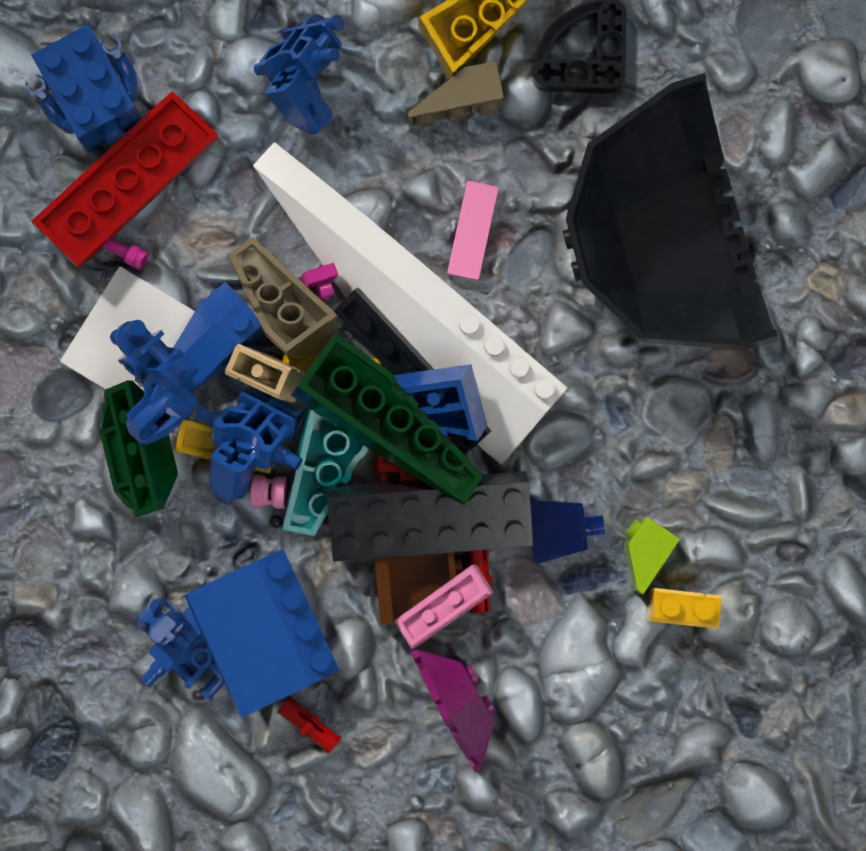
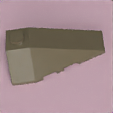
[228,237,338,356]

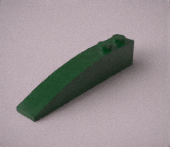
[291,333,483,505]

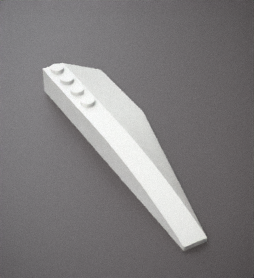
[253,142,567,465]

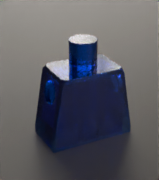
[530,500,605,564]

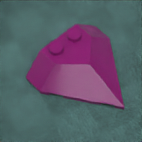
[410,648,496,772]

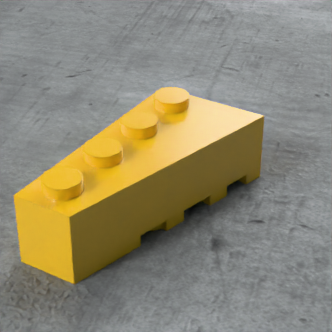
[418,0,531,79]

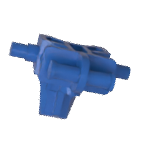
[254,14,344,135]
[110,320,199,445]
[196,388,304,505]
[136,599,224,701]

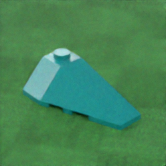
[282,406,369,536]

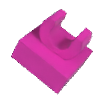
[299,263,339,302]

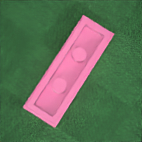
[447,180,499,282]
[394,565,494,649]

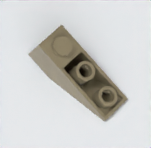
[408,61,504,128]

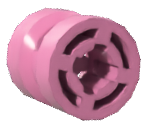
[251,475,287,509]

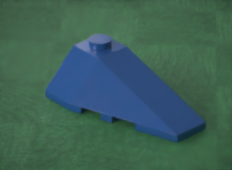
[173,282,264,394]

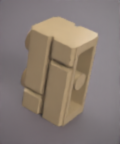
[225,344,306,403]

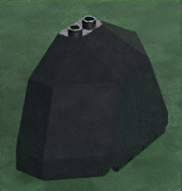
[562,73,778,350]

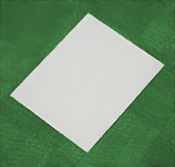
[60,266,195,391]

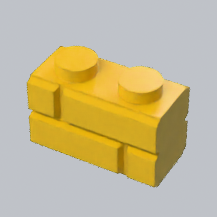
[647,588,722,629]

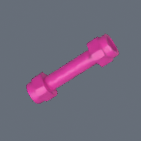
[103,239,149,270]

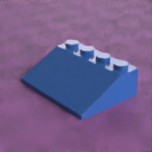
[184,549,340,718]

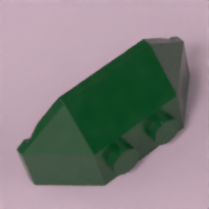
[99,380,178,517]

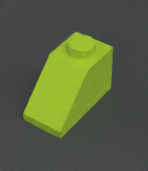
[624,517,680,594]

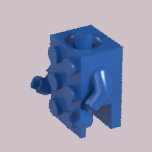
[25,24,142,153]

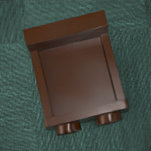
[374,552,463,624]

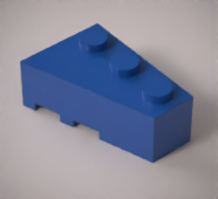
[394,364,487,441]

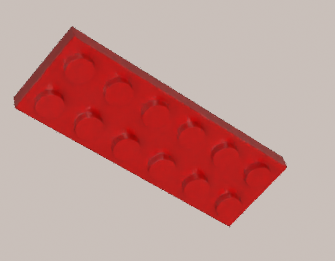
[31,91,219,269]

